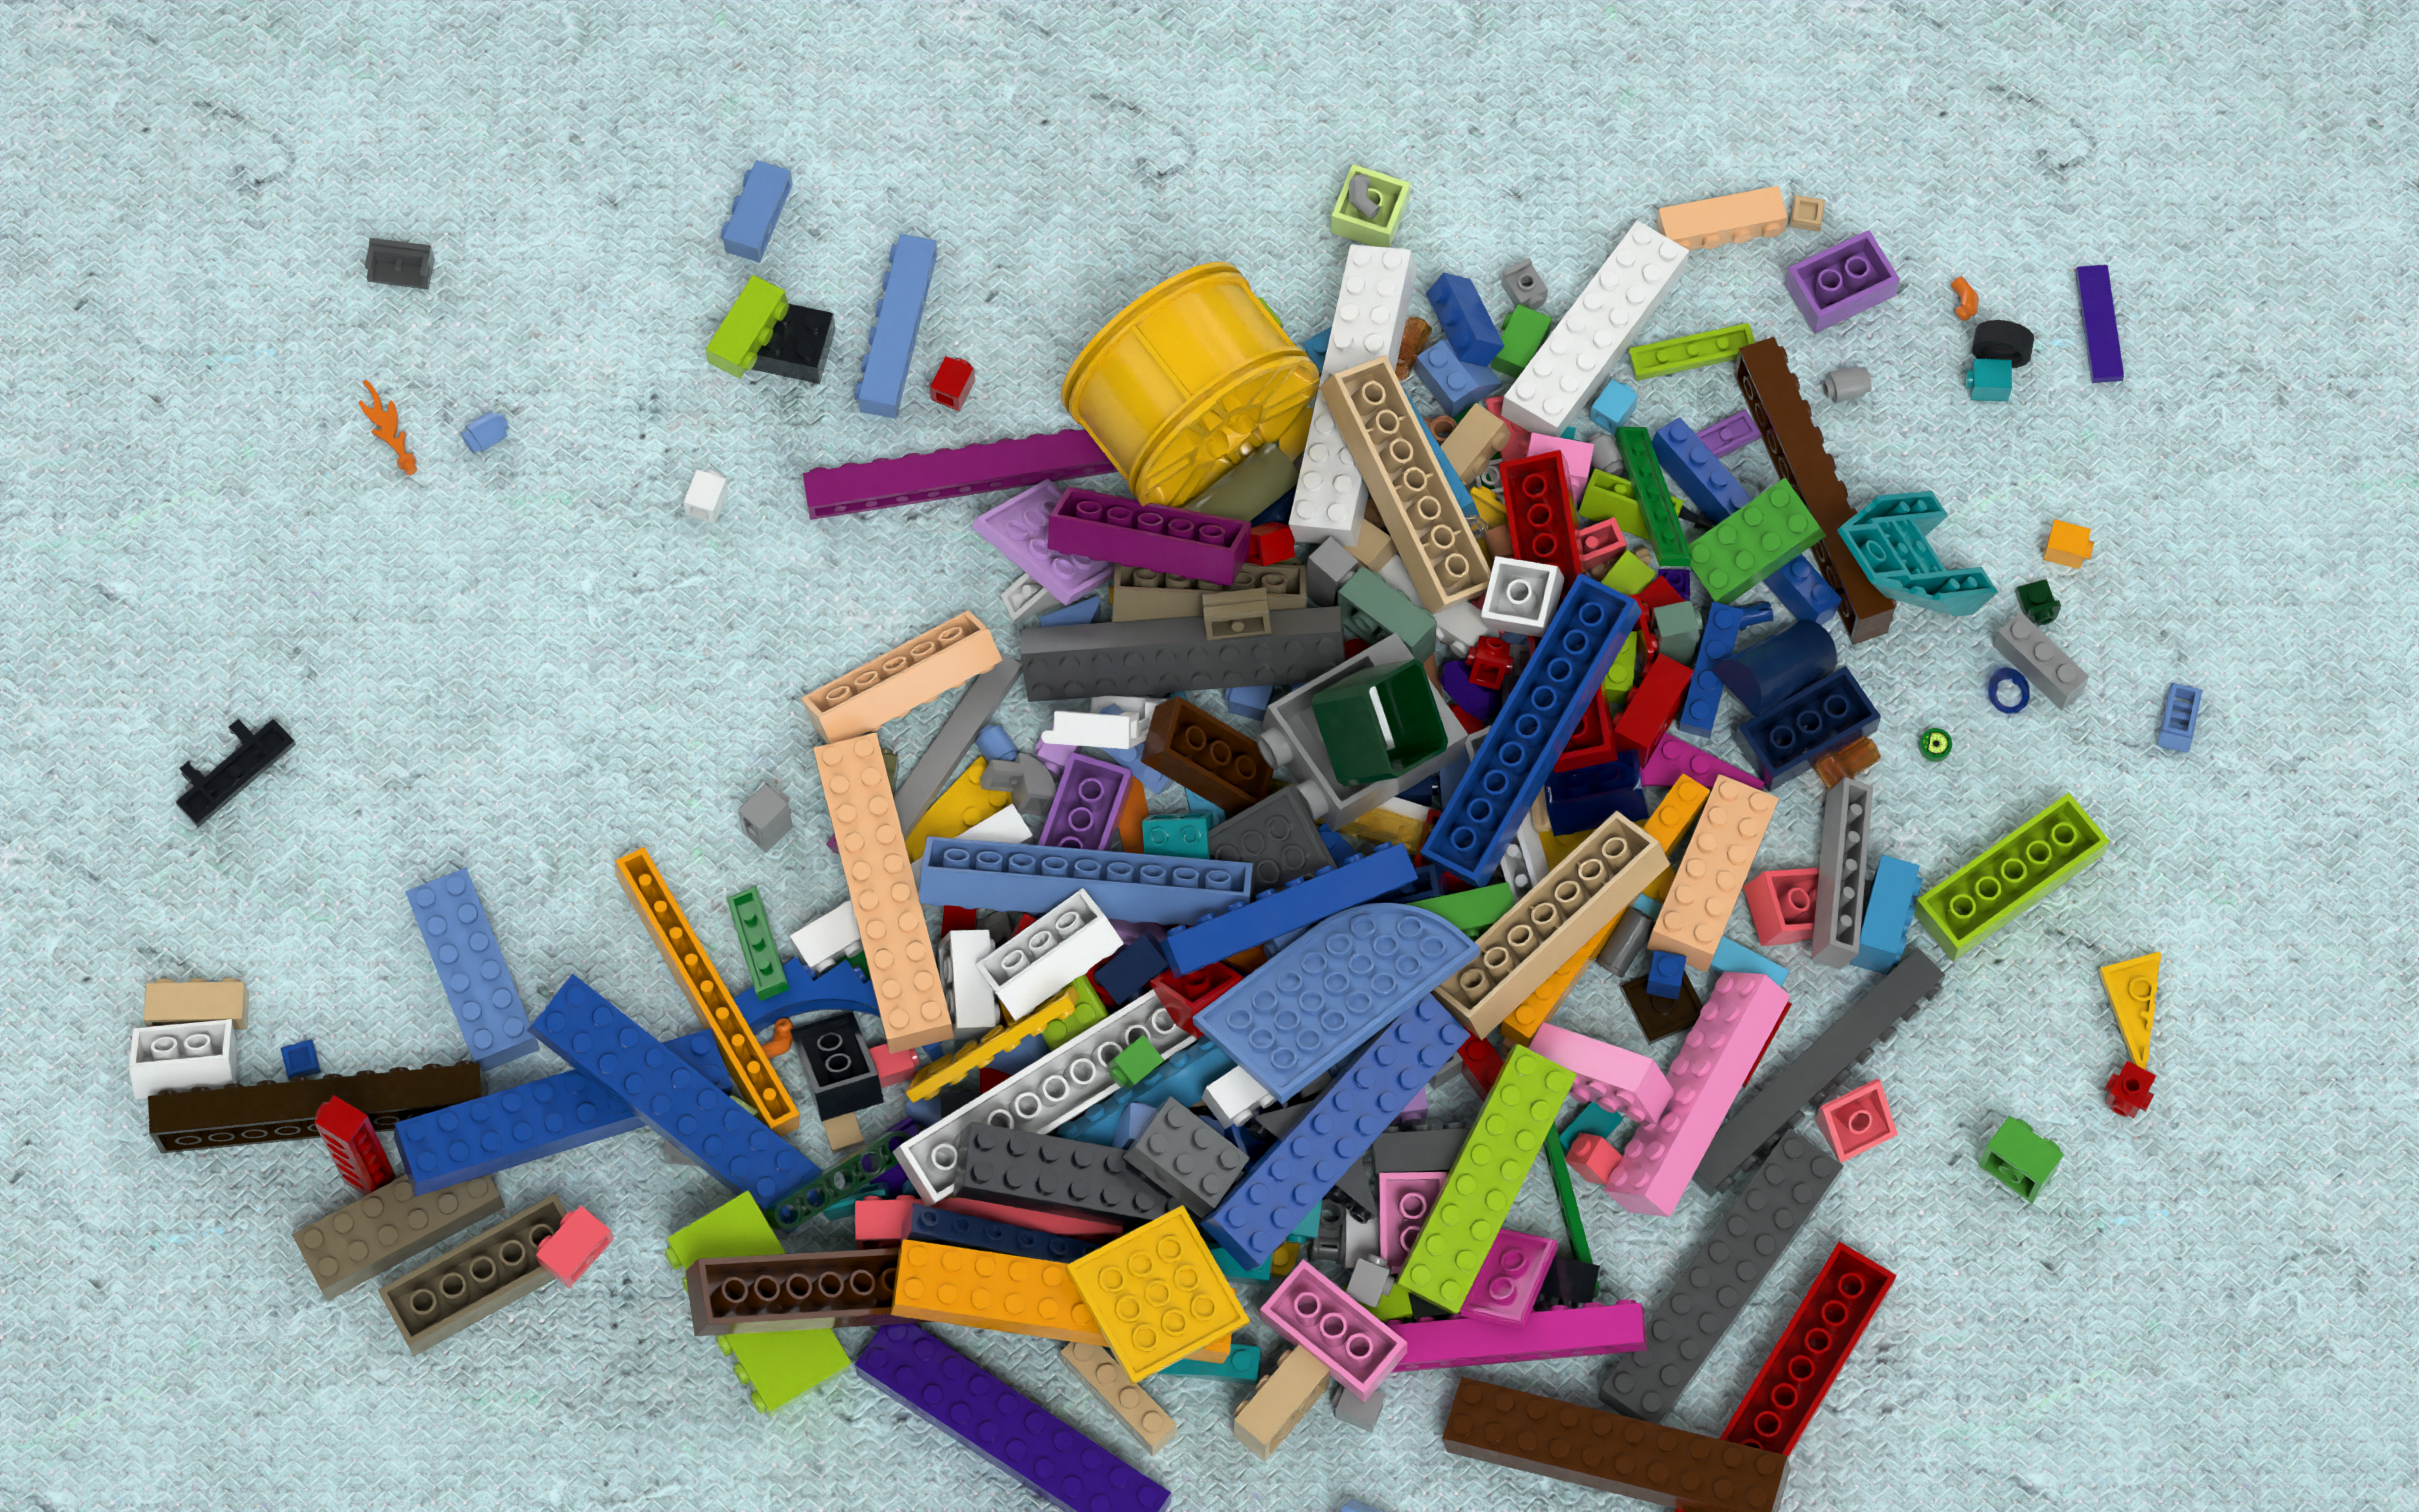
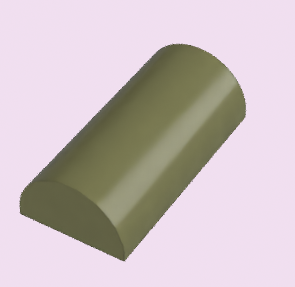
[1182,442,1300,522]

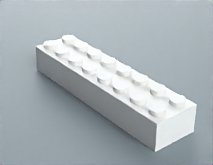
[1501,220,1690,437]

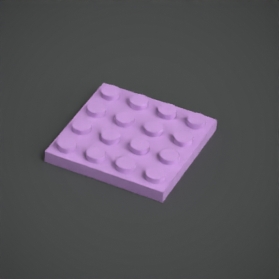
[972,479,1115,606]

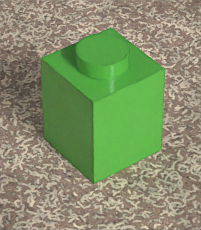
[1107,1035,1164,1090]

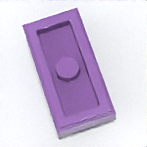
[1696,409,1761,459]

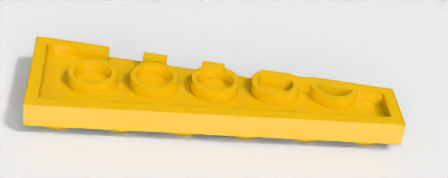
[849,756,1014,897]
[906,985,1080,1103]

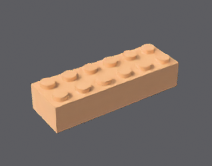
[800,610,1003,744]
[1647,774,1779,973]

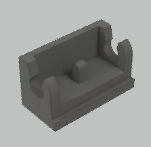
[365,238,435,290]

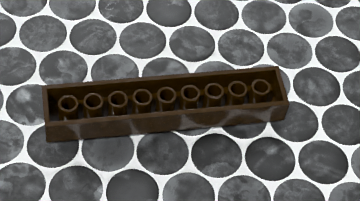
[148,1060,488,1154]

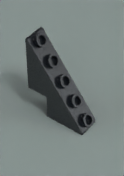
[1244,1101,1379,1224]

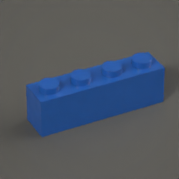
[1679,602,1743,739]

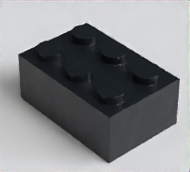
[751,304,836,384]

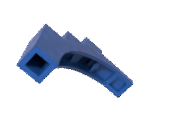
[733,957,943,1062]

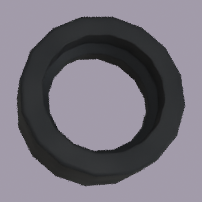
[1972,320,2034,368]

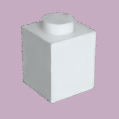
[683,469,729,524]

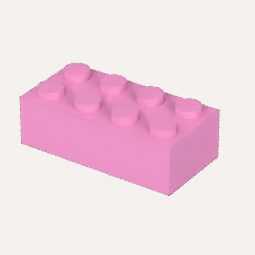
[1528,1022,1674,1124]
[1260,1259,1408,1403]

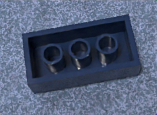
[1735,666,1881,792]

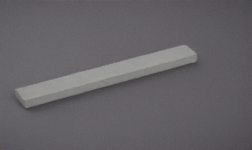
[894,652,1023,842]

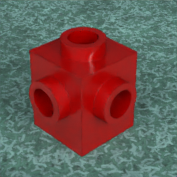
[1466,635,1514,690]
[2104,1061,2156,1118]

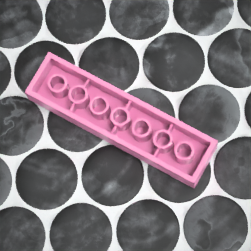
[1603,972,1790,1217]

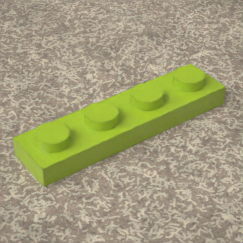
[1628,323,1755,381]

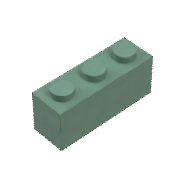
[1649,600,1703,667]

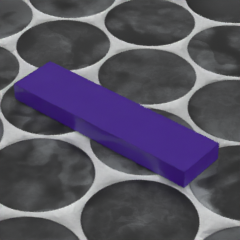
[2075,265,2124,383]

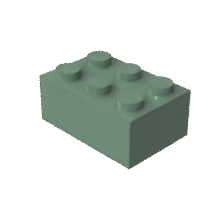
[1337,566,1437,663]

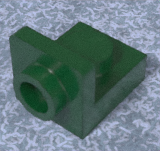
[2015,579,2061,625]

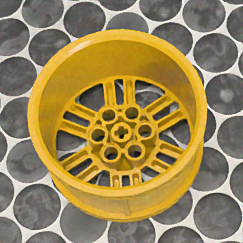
[1060,261,1320,509]

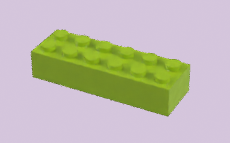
[1914,792,2110,962]

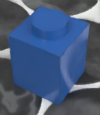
[1646,950,1687,1000]

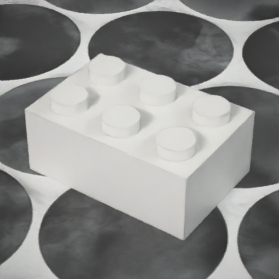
[937,930,1000,1040]
[129,1019,238,1099]

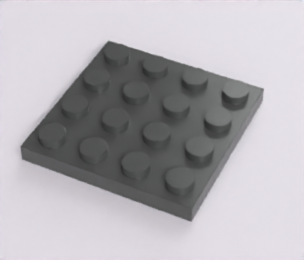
[1208,784,1338,904]

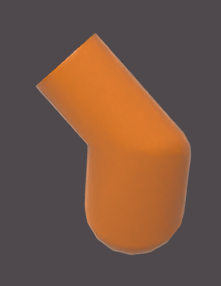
[1951,276,1979,321]
[760,1018,795,1060]

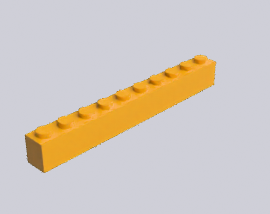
[1500,773,1710,1048]
[615,847,800,1137]

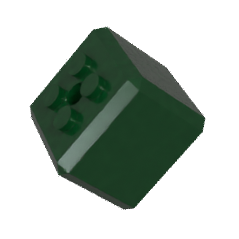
[1311,659,1448,787]

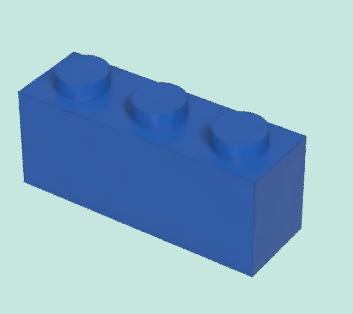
[1426,272,1504,367]

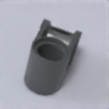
[1308,1198,1347,1265]

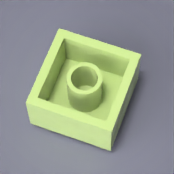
[1331,164,1411,248]

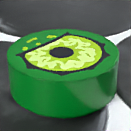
[1919,728,1952,762]

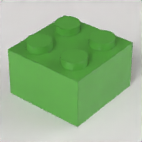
[1978,1115,2064,1204]

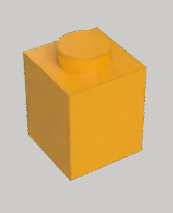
[2043,519,2094,569]

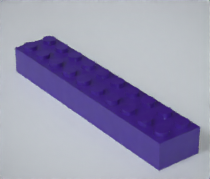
[855,1323,1172,1512]

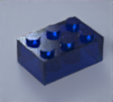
[1544,749,1649,836]

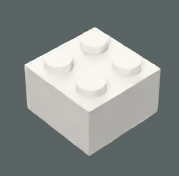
[1481,556,1564,638]

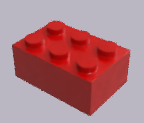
[1612,653,1694,772]

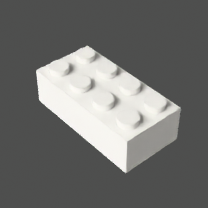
[975,888,1124,1021]

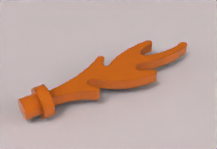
[358,380,418,475]

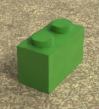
[1491,304,1552,379]

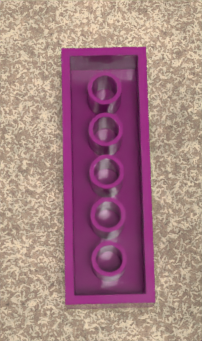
[1047,487,1251,585]

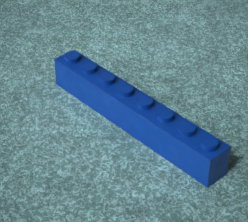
[1652,417,1842,626]
[1160,841,1418,979]

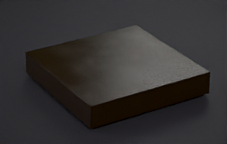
[1620,970,1703,1045]

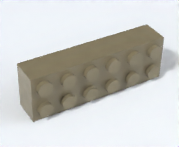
[1112,563,1307,622]
[292,1174,505,1302]
[378,1193,567,1356]

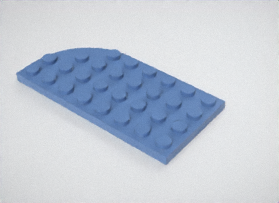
[1193,903,1480,1104]

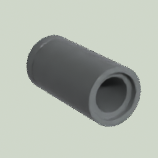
[1595,906,1656,978]

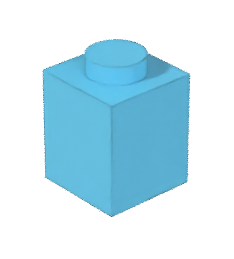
[1589,379,1638,435]

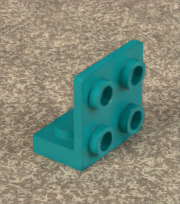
[1142,812,1213,860]

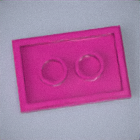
[1460,1228,1558,1330]

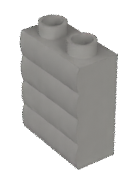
[1256,633,1468,832]

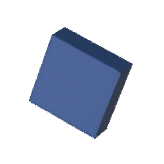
[280,1039,321,1081]

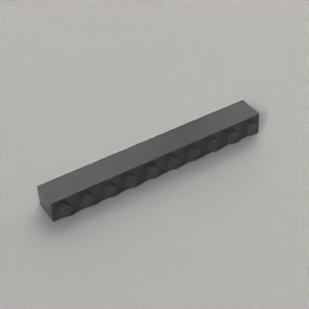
[1691,948,1946,1198]

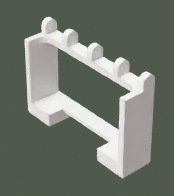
[1041,695,1167,749]

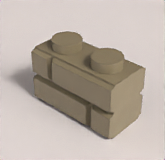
[1202,588,1271,641]

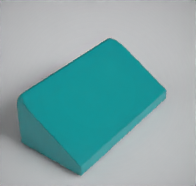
[1559,1102,1623,1155]
[822,1181,892,1221]

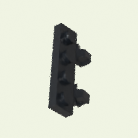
[175,719,296,828]

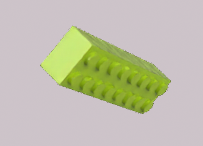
[1394,1044,1577,1315]

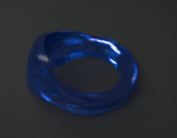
[1988,667,2030,714]

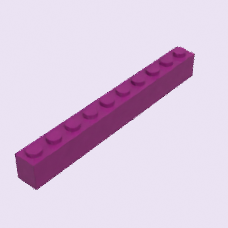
[803,429,1119,520]

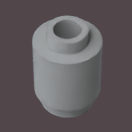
[1823,366,1872,403]
[1586,433,1626,477]

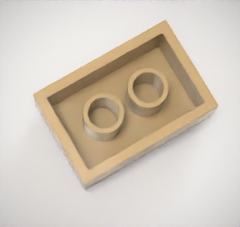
[1233,1345,1330,1462]

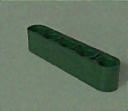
[766,1131,911,1230]

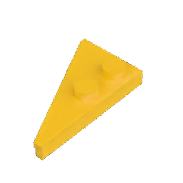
[2099,951,2161,1070]

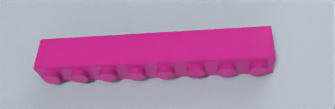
[1384,1299,1648,1373]

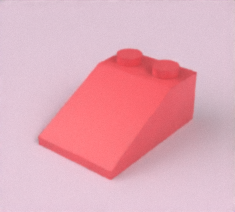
[1743,868,1819,946]

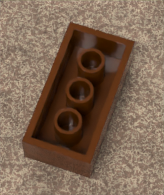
[1141,696,1274,816]

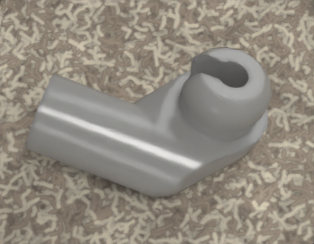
[1349,174,1380,219]

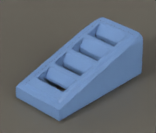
[2158,683,2203,752]

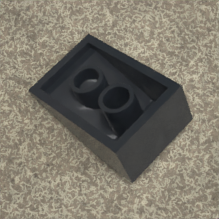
[790,1011,884,1122]

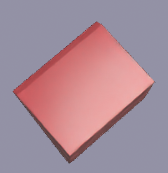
[1815,1078,1898,1163]

